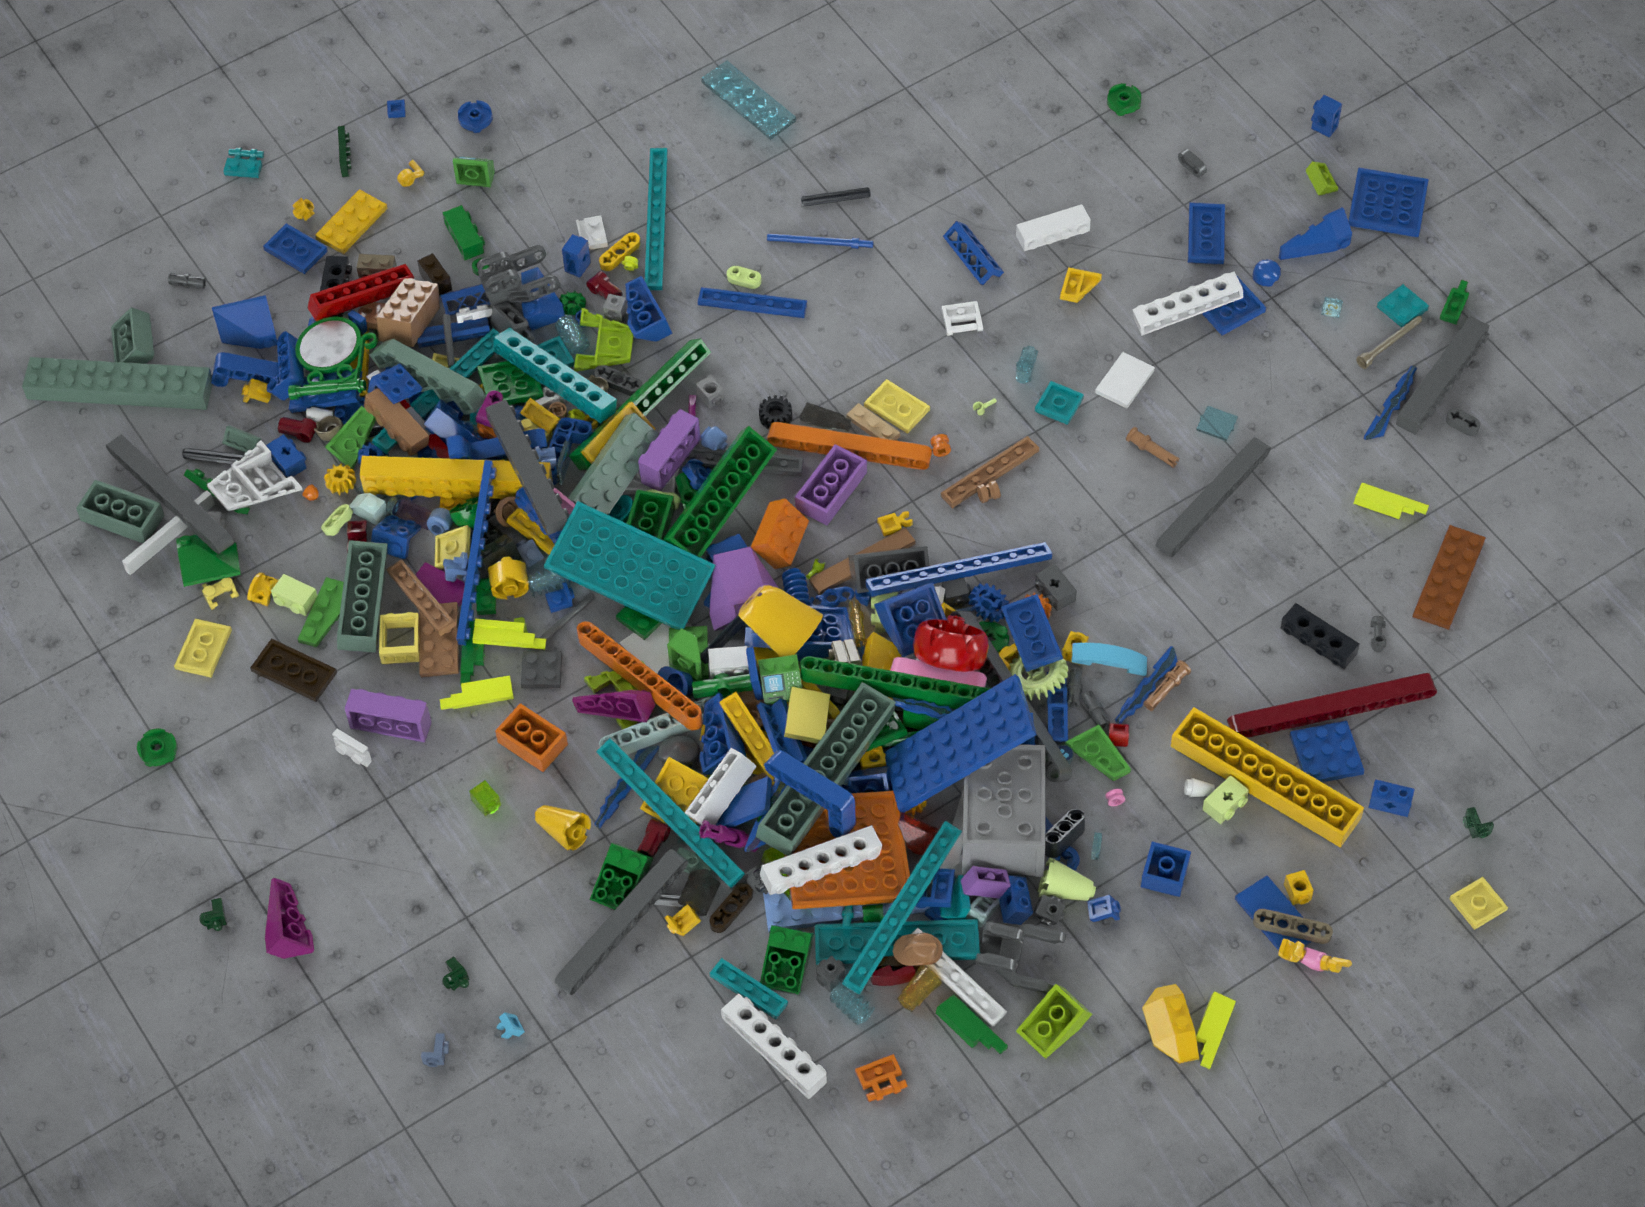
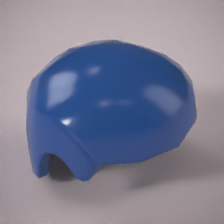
[1252,259,1281,287]

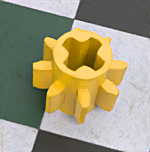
[292,198,315,221]

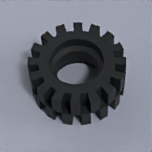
[759,395,792,429]

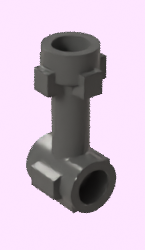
[1370,616,1386,652]

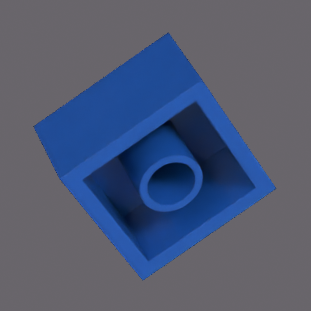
[1141,842,1191,897]

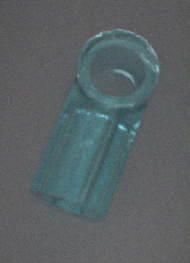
[1015,346,1038,384]

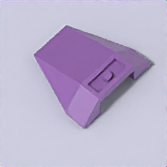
[709,547,778,631]

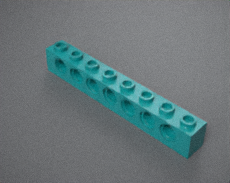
[494,327,617,423]

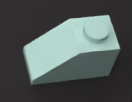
[349,493,389,525]

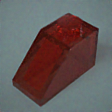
[898,812,938,855]

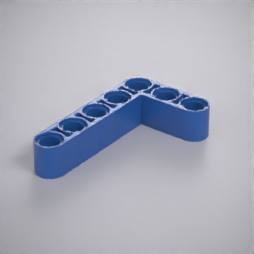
[446,428,548,460]
[764,750,856,838]

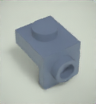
[516,539,544,568]
[421,1033,449,1067]

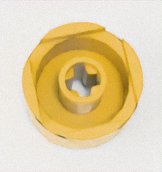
[488,557,529,599]

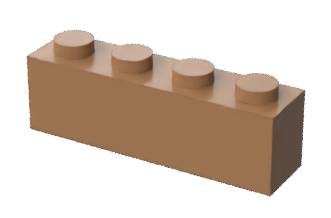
[364,388,429,456]

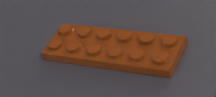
[1412,525,1486,630]

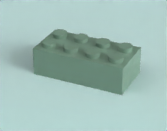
[76,480,165,543]

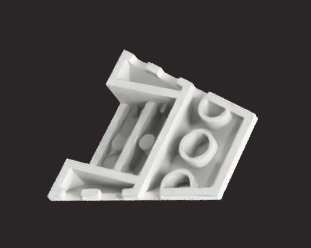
[207,441,302,511]

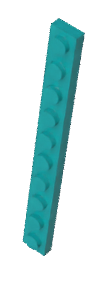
[645,148,668,291]
[372,328,500,454]
[596,738,745,888]
[842,821,962,995]

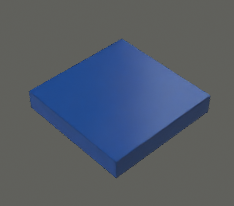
[746,647,763,700]

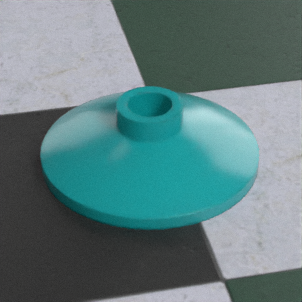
[608,495,633,522]

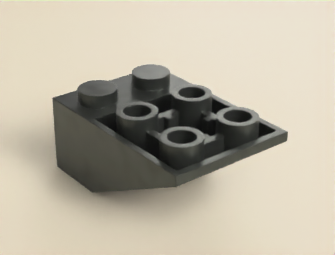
[470,522,522,577]

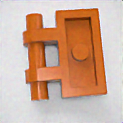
[855,1054,908,1102]

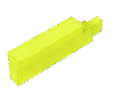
[1354,483,1429,519]
[473,619,546,650]
[439,675,514,710]
[1196,991,1236,1069]

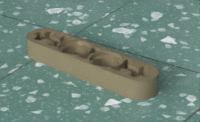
[1253,909,1333,944]

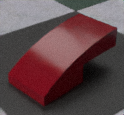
[347,520,367,553]
[871,965,915,986]

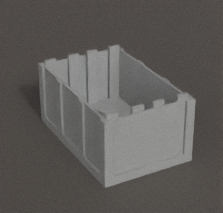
[962,745,1045,877]

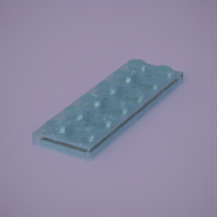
[701,60,796,140]

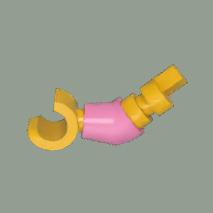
[1278,938,1352,973]

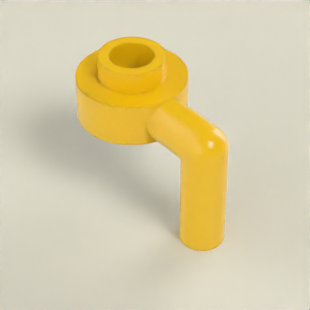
[397,160,425,187]

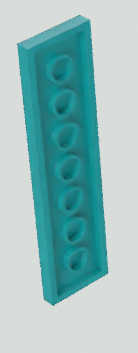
[815,919,980,965]

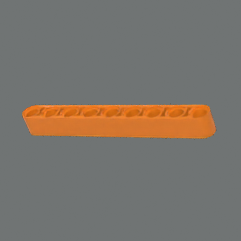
[767,422,932,470]
[577,621,703,730]

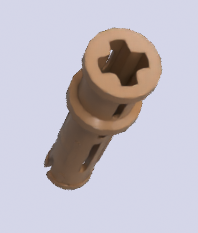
[1126,427,1180,468]
[1143,660,1191,711]

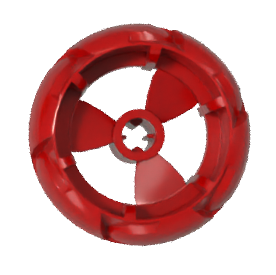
[913,616,989,672]

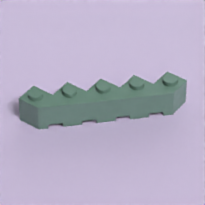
[369,339,486,415]

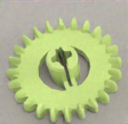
[1010,655,1068,701]

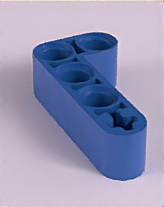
[267,331,304,401]
[211,352,279,387]
[549,417,593,485]

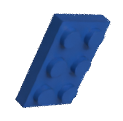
[263,223,328,274]

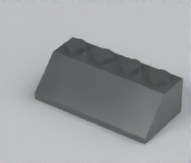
[848,546,930,593]

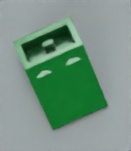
[589,843,654,910]
[760,925,814,994]

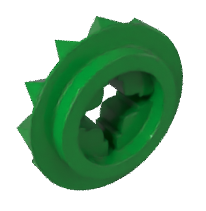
[559,290,586,316]

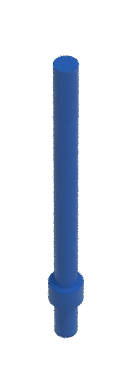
[767,234,874,249]

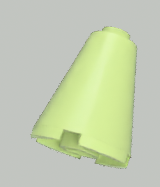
[1038,858,1096,901]

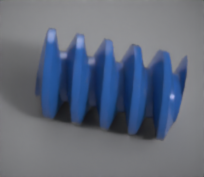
[782,568,810,606]

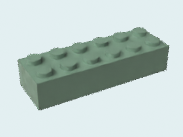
[568,413,659,515]
[337,541,387,653]

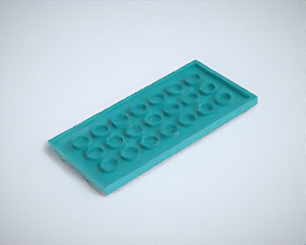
[544,501,716,630]

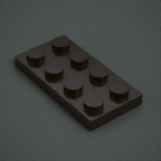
[250,638,337,702]

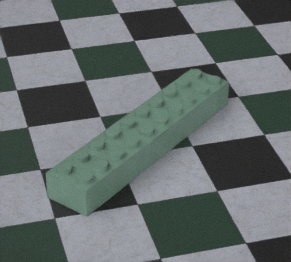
[22,357,213,410]
[756,682,896,856]

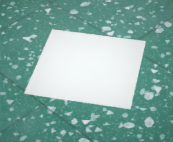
[620,623,710,673]

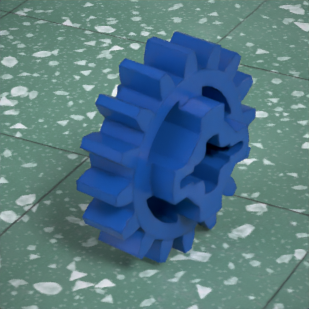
[968,583,1009,623]

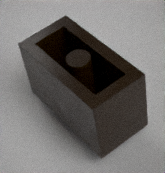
[417,253,452,296]

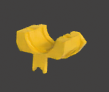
[247,572,279,606]

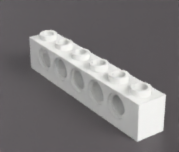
[1132,271,1243,336]
[760,825,882,895]
[721,994,827,1099]

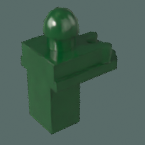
[199,898,227,931]
[442,956,470,991]

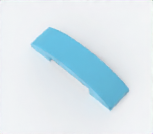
[1071,643,1147,676]

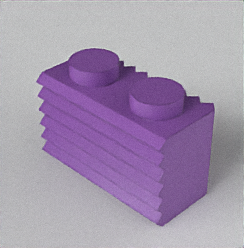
[961,865,1011,898]

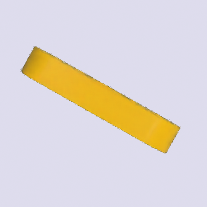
[599,232,641,271]

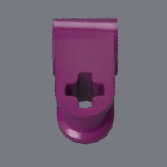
[476,390,503,428]

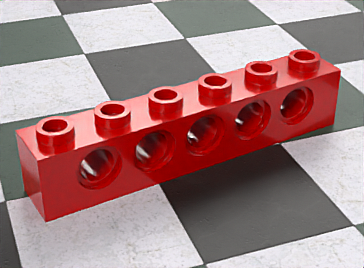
[307,264,414,321]

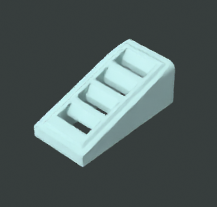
[966,896,1000,927]

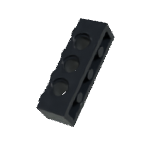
[320,256,352,318]
[1280,603,1360,669]

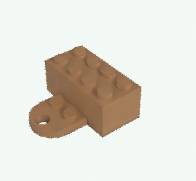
[358,278,440,347]

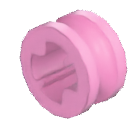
[1105,789,1125,807]

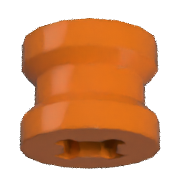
[930,434,951,457]

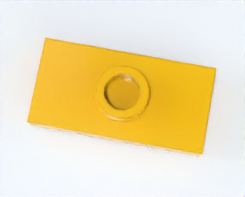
[520,398,560,434]

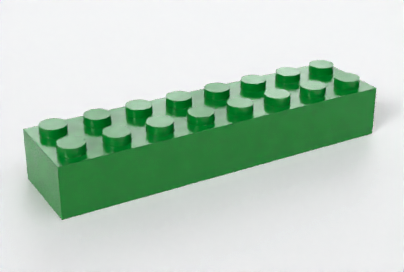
[663,426,777,558]

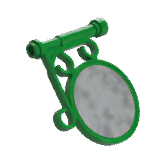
[288,317,378,400]

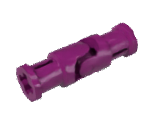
[699,820,761,852]

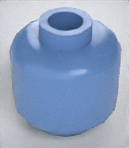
[700,426,728,450]
[427,508,454,535]

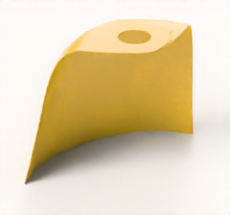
[738,585,823,657]

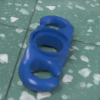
[809,586,855,607]

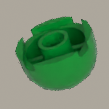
[449,496,487,530]

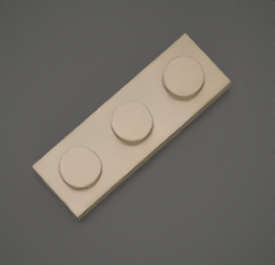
[846,403,900,440]

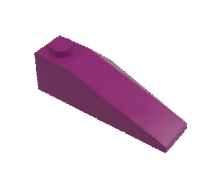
[572,690,655,723]
[265,877,314,959]

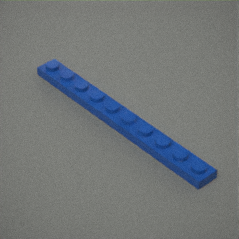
[456,460,497,646]
[866,542,1052,597]

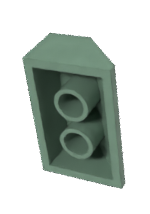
[111,307,154,364]

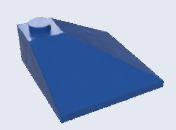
[212,295,277,349]
[874,582,947,657]
[795,606,854,661]

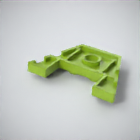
[574,308,633,372]
[584,661,645,730]

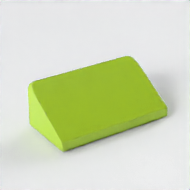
[1306,161,1339,195]

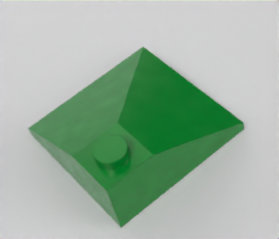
[176,535,241,587]

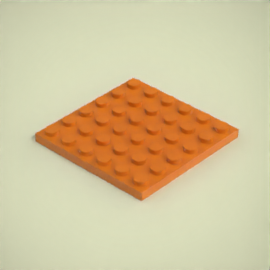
[784,791,910,909]

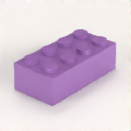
[638,409,701,491]
[795,444,867,526]
[344,689,432,742]

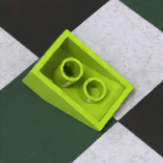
[1016,984,1092,1059]

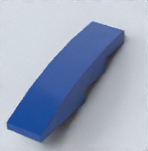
[1047,672,1068,742]

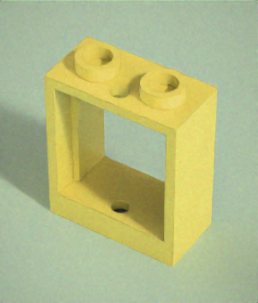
[379,612,419,664]

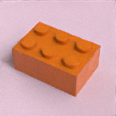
[751,498,809,569]
[495,703,568,772]

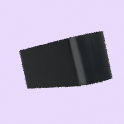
[1045,809,1085,858]

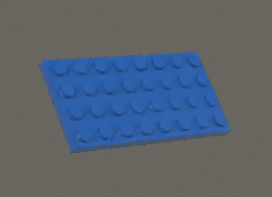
[884,674,1037,814]

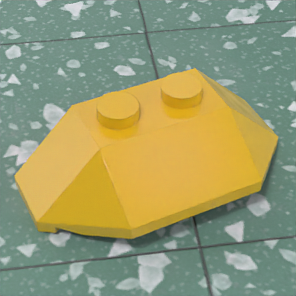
[1142,984,1199,1064]

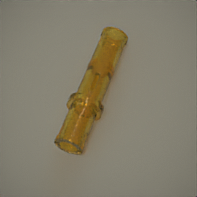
[848,600,867,647]

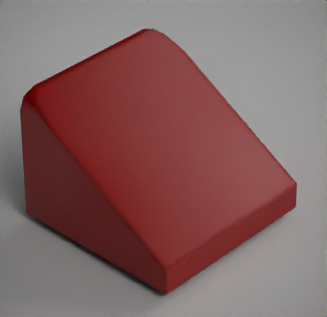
[1109,723,1129,747]

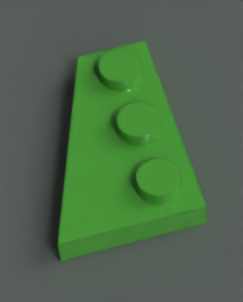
[325,405,376,470]
[1065,725,1131,781]

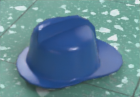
[657,666,694,697]

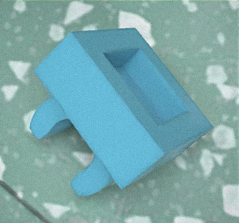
[496,1012,525,1039]

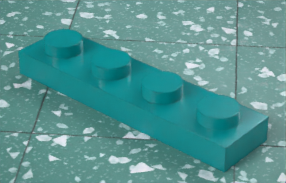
[709,958,788,1019]

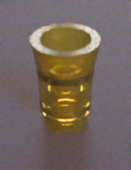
[897,965,942,1012]

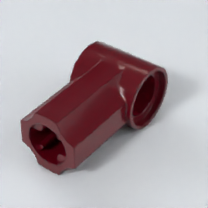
[586,271,623,299]
[278,417,317,443]
[637,818,671,858]

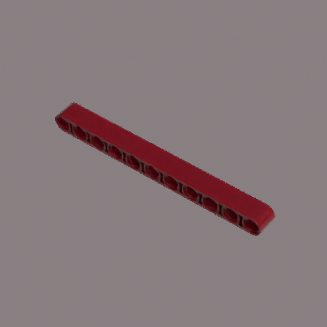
[1227,673,1437,738]

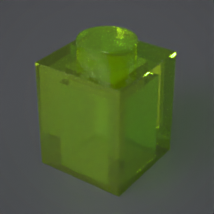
[469,780,501,816]

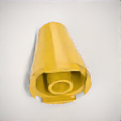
[535,805,591,851]

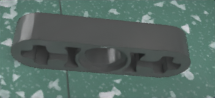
[594,365,643,396]

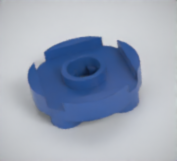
[458,100,493,133]
[682,459,712,490]

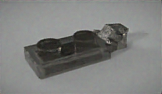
[800,402,851,432]

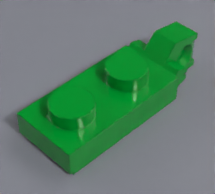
[1440,280,1469,325]

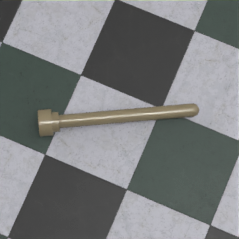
[1356,316,1422,369]

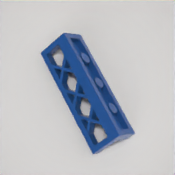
[943,221,1004,285]
[440,284,490,315]
[417,317,490,348]
[756,698,807,763]

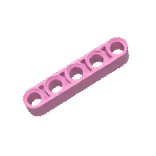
[890,657,987,687]

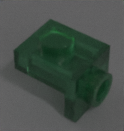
[1463,807,1494,839]

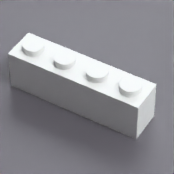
[1016,204,1091,251]
[685,748,756,826]

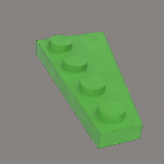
[298,577,344,647]

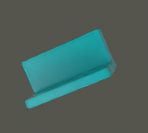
[940,875,971,920]

